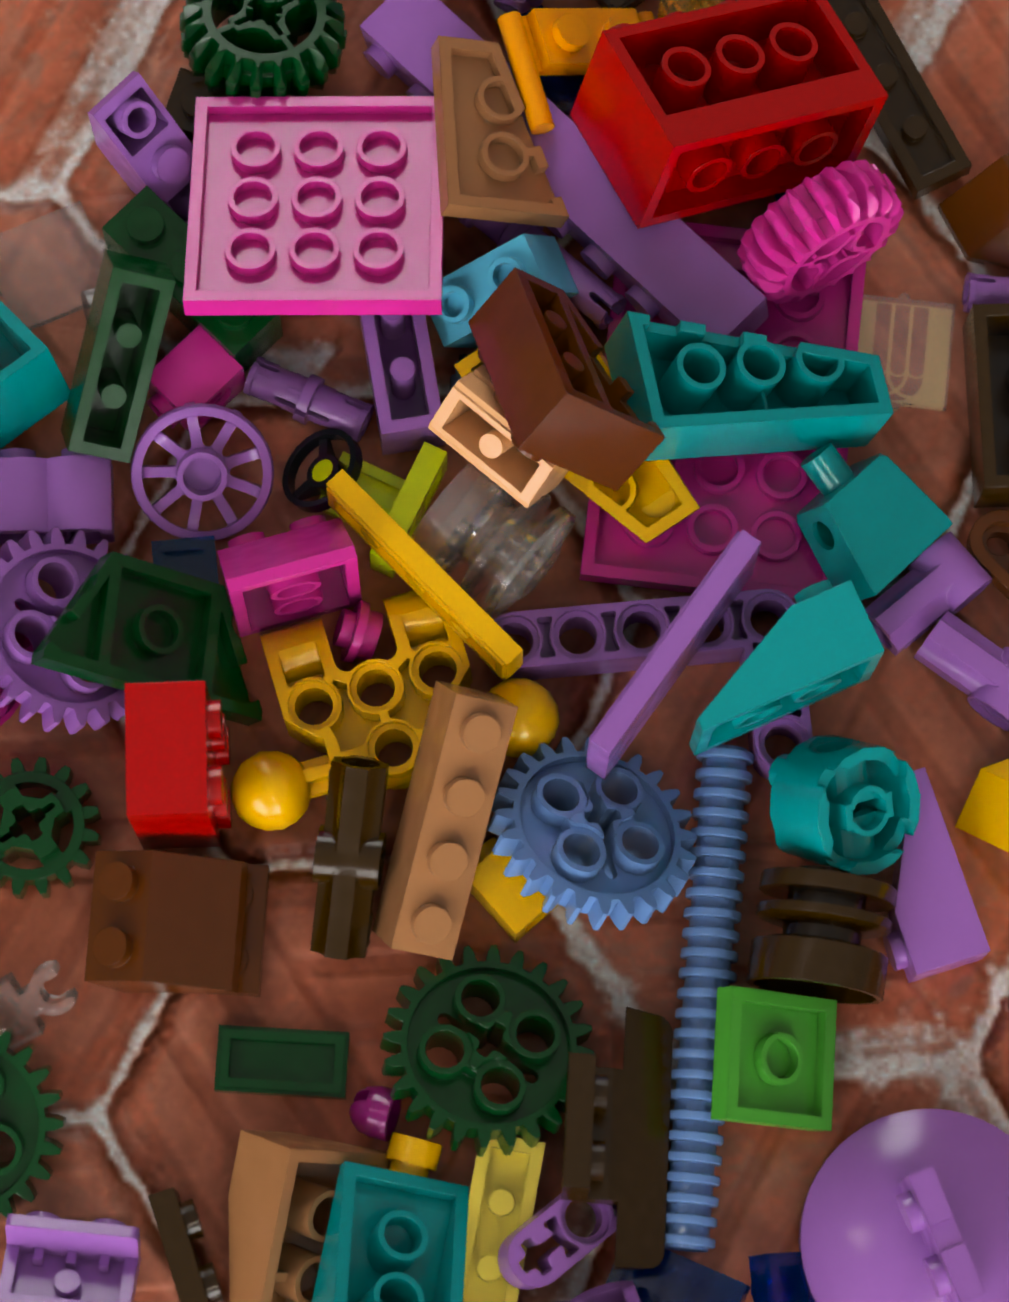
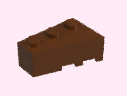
[468,268,666,491]

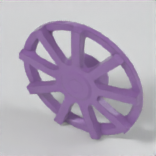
[131,402,274,542]

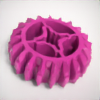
[737,159,904,304]

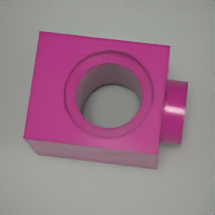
[147,325,246,432]

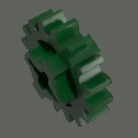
[0,757,102,899]

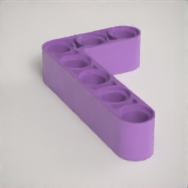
[488,589,813,780]

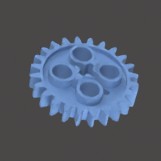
[487,737,697,930]

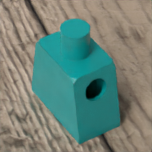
[797,442,953,600]

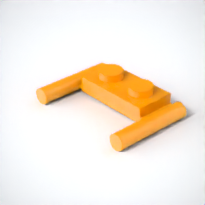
[497,8,655,135]

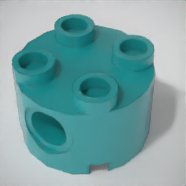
[769,735,921,875]

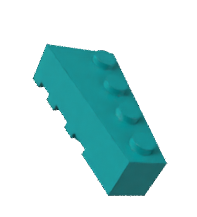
[604,311,894,461]

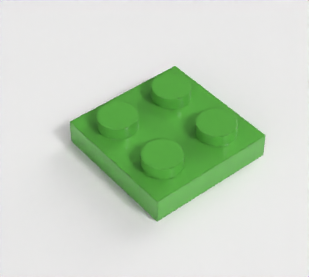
[711,986,837,1132]

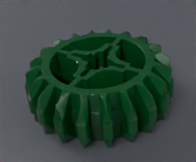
[180,0,347,98]

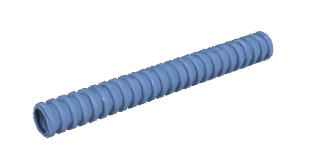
[665,744,754,1252]

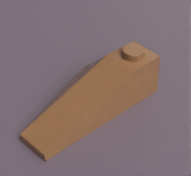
[228,1130,389,1302]

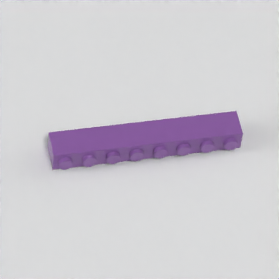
[359,0,769,337]

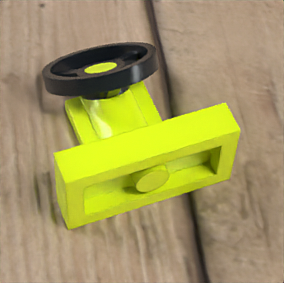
[282,428,447,578]

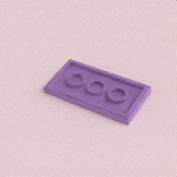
[586,529,762,780]

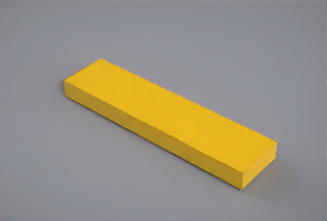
[326,469,523,680]

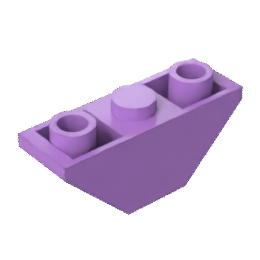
[88,70,193,224]

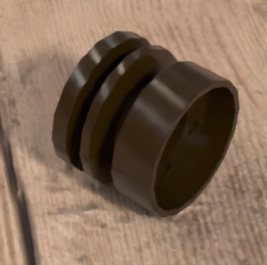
[746,865,897,1005]

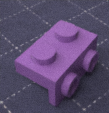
[0,1211,141,1302]

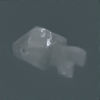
[0,960,78,1051]

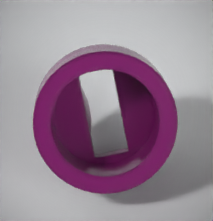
[349,1086,402,1142]

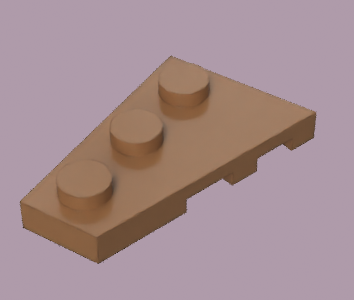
[431,35,570,228]

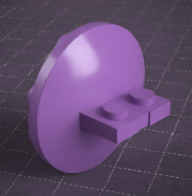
[799,1108,1009,1302]

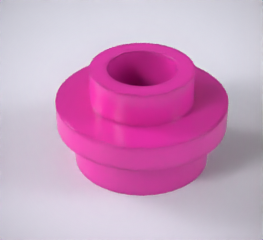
[333,600,383,663]

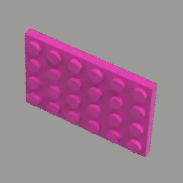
[579,222,867,604]

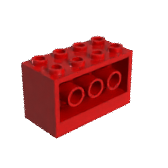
[570,0,889,229]

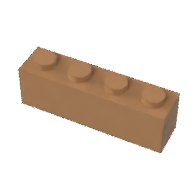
[372,680,518,961]

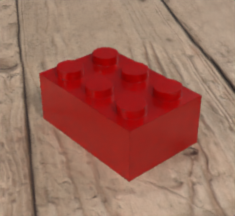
[124,680,232,849]

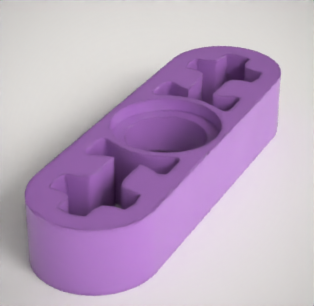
[498,1194,617,1290]

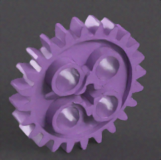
[0,527,128,735]

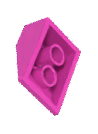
[217,515,362,637]

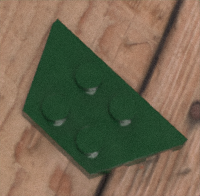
[31,551,263,726]

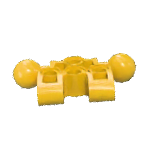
[230,590,559,831]

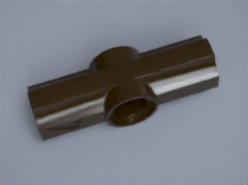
[310,755,389,960]

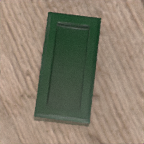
[214,1025,350,1100]

